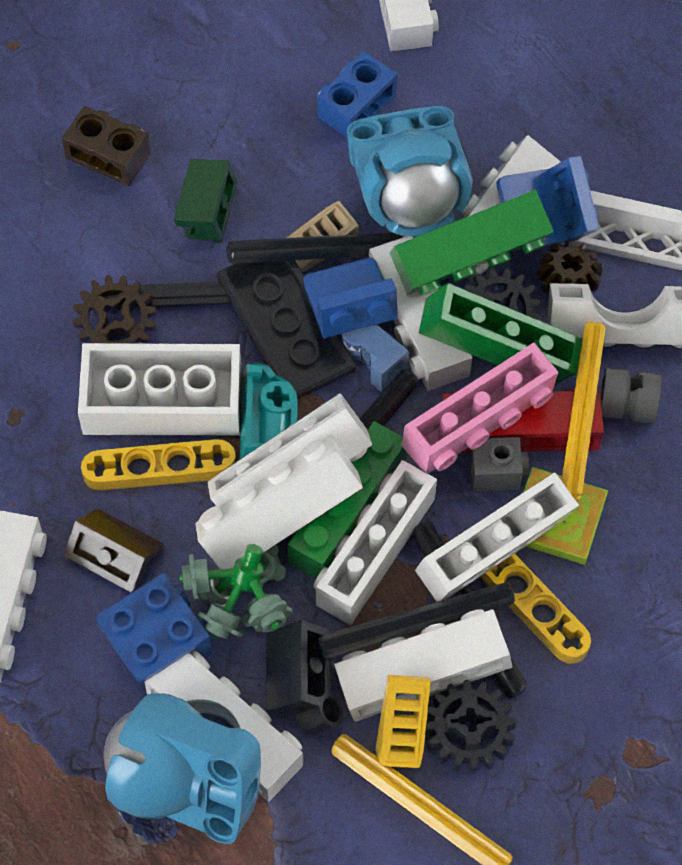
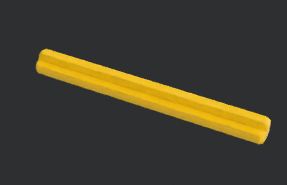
[562,321,606,501]
[331,734,513,865]

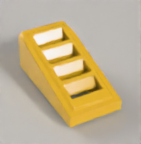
[375,675,431,768]

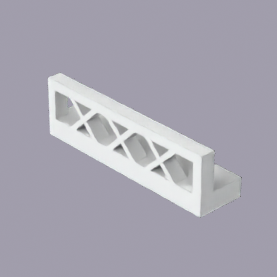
[560,191,682,271]

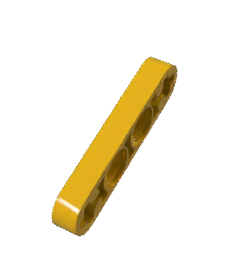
[81,439,236,491]
[480,554,591,664]

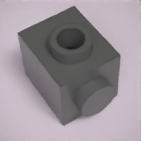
[469,437,529,492]

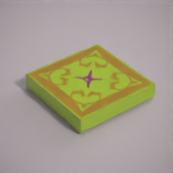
[524,467,608,565]

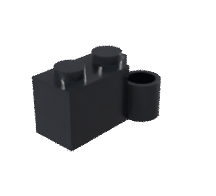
[266,620,343,734]

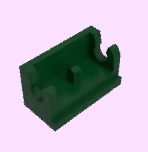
[174,159,237,243]

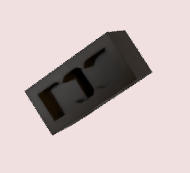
[62,106,151,186]

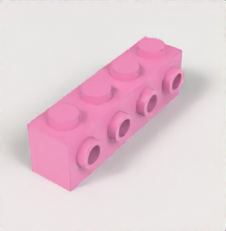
[401,343,559,474]

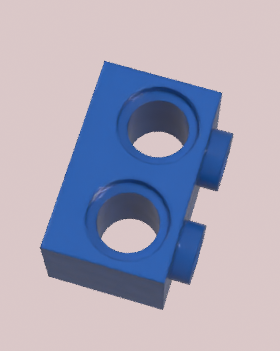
[317,51,398,138]

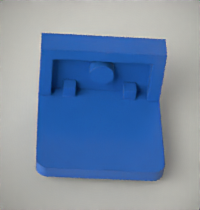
[496,156,600,251]
[303,258,398,338]
[97,573,213,682]

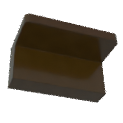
[63,509,164,593]

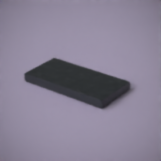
[216,260,356,399]

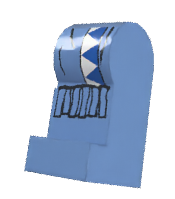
[342,324,409,392]

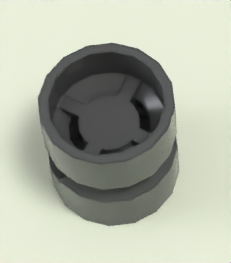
[600,367,661,424]

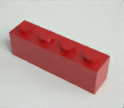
[442,388,604,453]

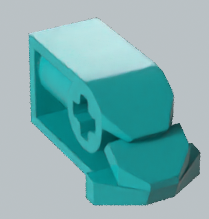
[239,362,298,460]

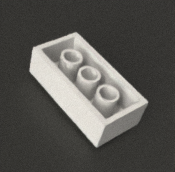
[78,343,241,436]

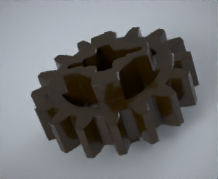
[73,275,157,344]

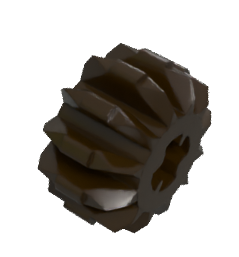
[538,239,603,294]

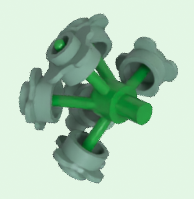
[179,544,293,639]

